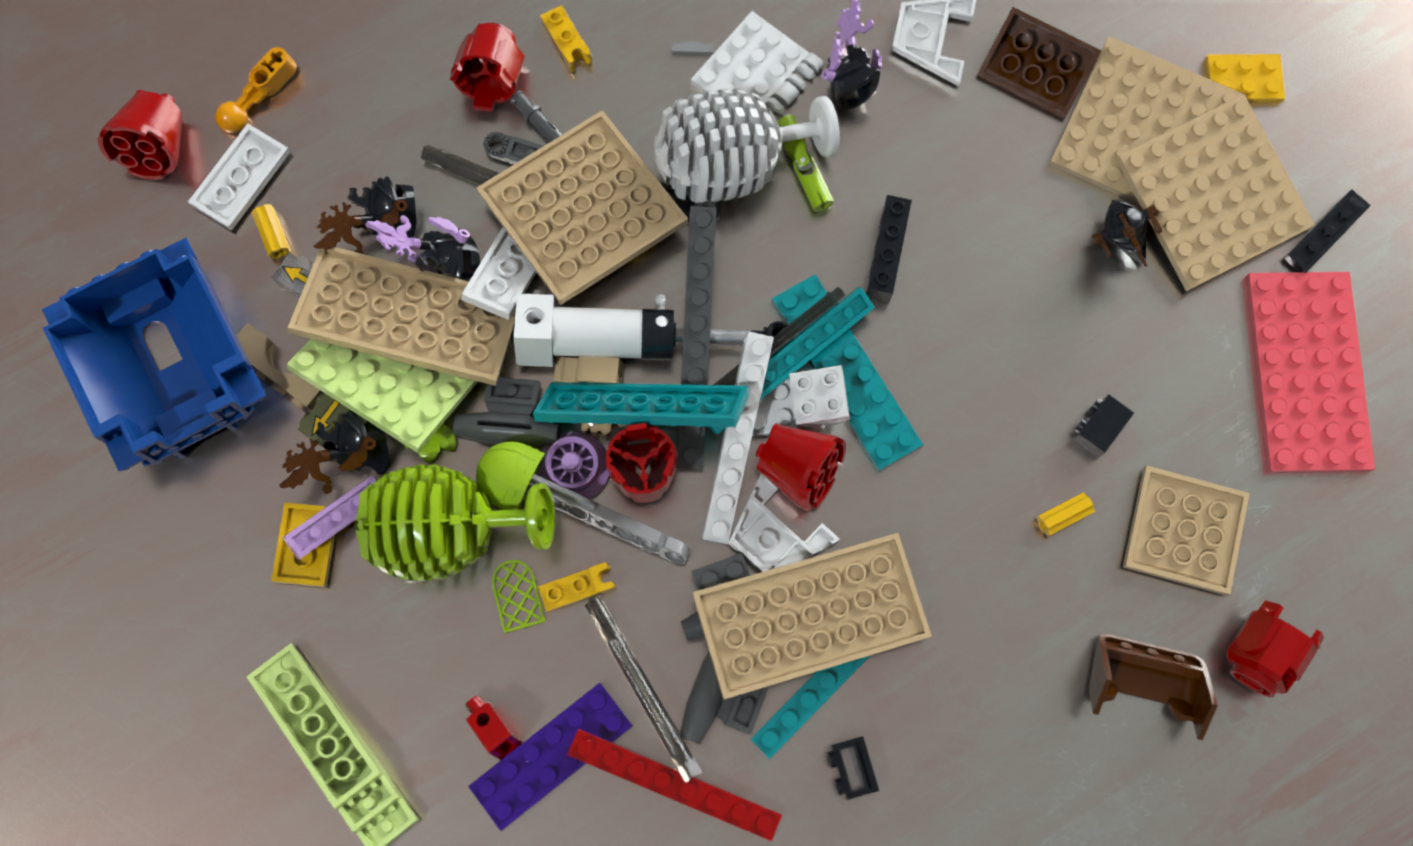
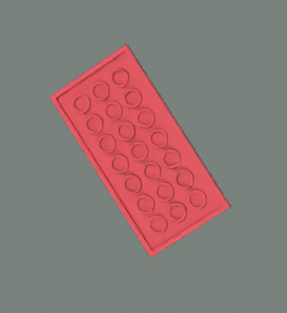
[1246,272,1375,473]

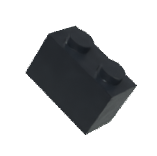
[1072,394,1134,458]

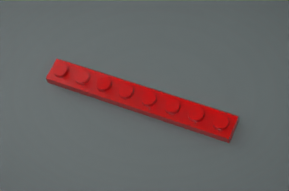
[567,728,782,841]

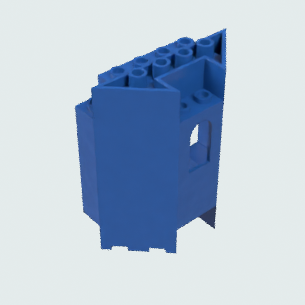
[42,237,266,472]

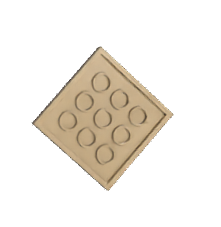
[1123,466,1250,596]

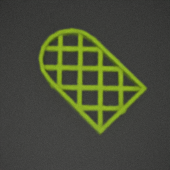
[492,560,546,634]

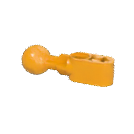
[215,47,297,133]

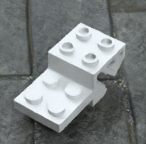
[752,365,850,438]

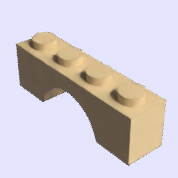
[236,322,322,411]

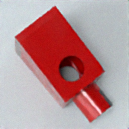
[465,696,523,760]

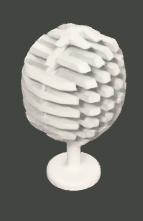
[653,89,840,203]

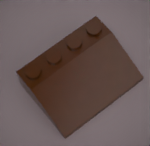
[977,7,1102,119]

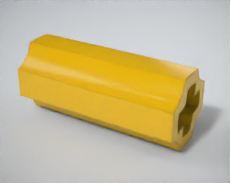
[252,204,291,259]
[1036,492,1095,537]

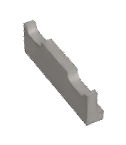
[672,41,713,55]

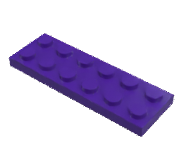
[468,683,633,831]

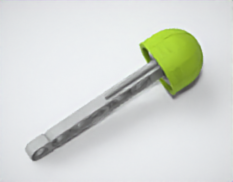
[476,442,690,564]

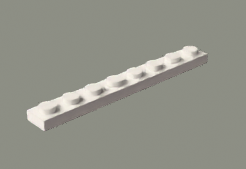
[701,331,774,544]

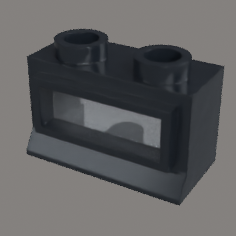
[827,736,879,800]

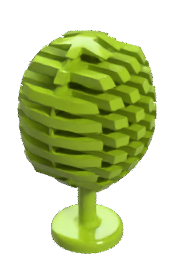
[355,464,555,581]

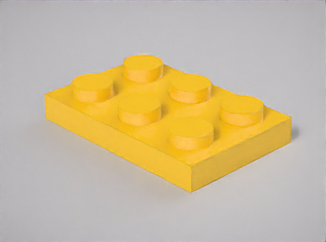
[1205,54,1285,103]
[271,502,335,588]

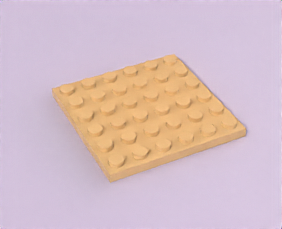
[1049,36,1245,205]
[1115,94,1315,291]
[476,110,688,305]

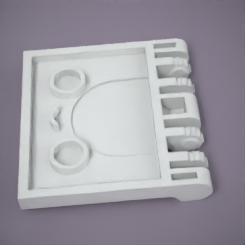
[691,11,824,114]

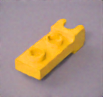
[540,5,592,73]
[538,562,617,612]

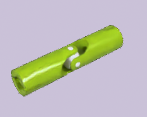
[777,115,834,212]

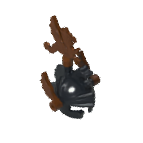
[313,176,417,254]
[1092,200,1163,267]
[279,410,388,494]

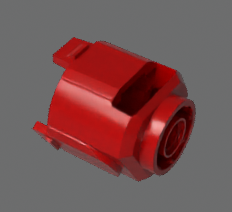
[449,23,525,112]
[606,423,677,503]
[1226,600,1324,698]

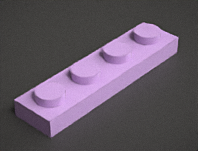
[282,476,376,559]

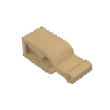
[553,356,624,384]

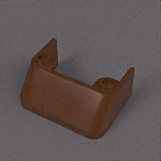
[1089,634,1218,740]

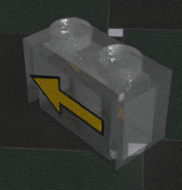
[271,253,313,298]

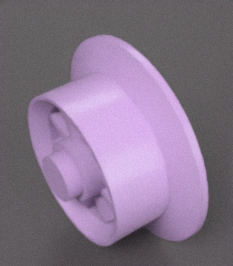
[538,431,609,499]

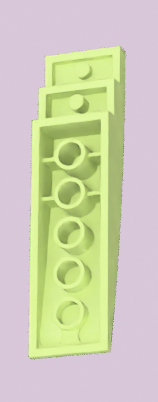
[247,643,420,846]

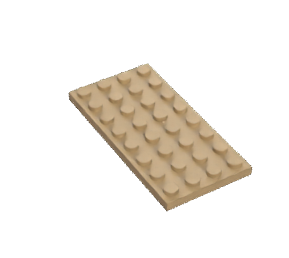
[288,247,516,386]
[692,533,932,700]

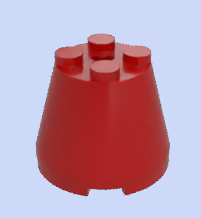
[98,90,182,180]
[756,423,846,512]

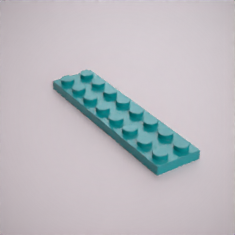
[772,274,924,472]
[533,382,750,428]

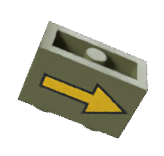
[297,392,352,450]

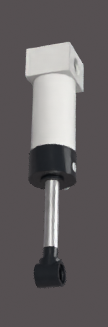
[514,290,793,367]

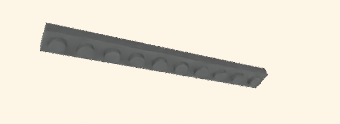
[677,206,717,469]

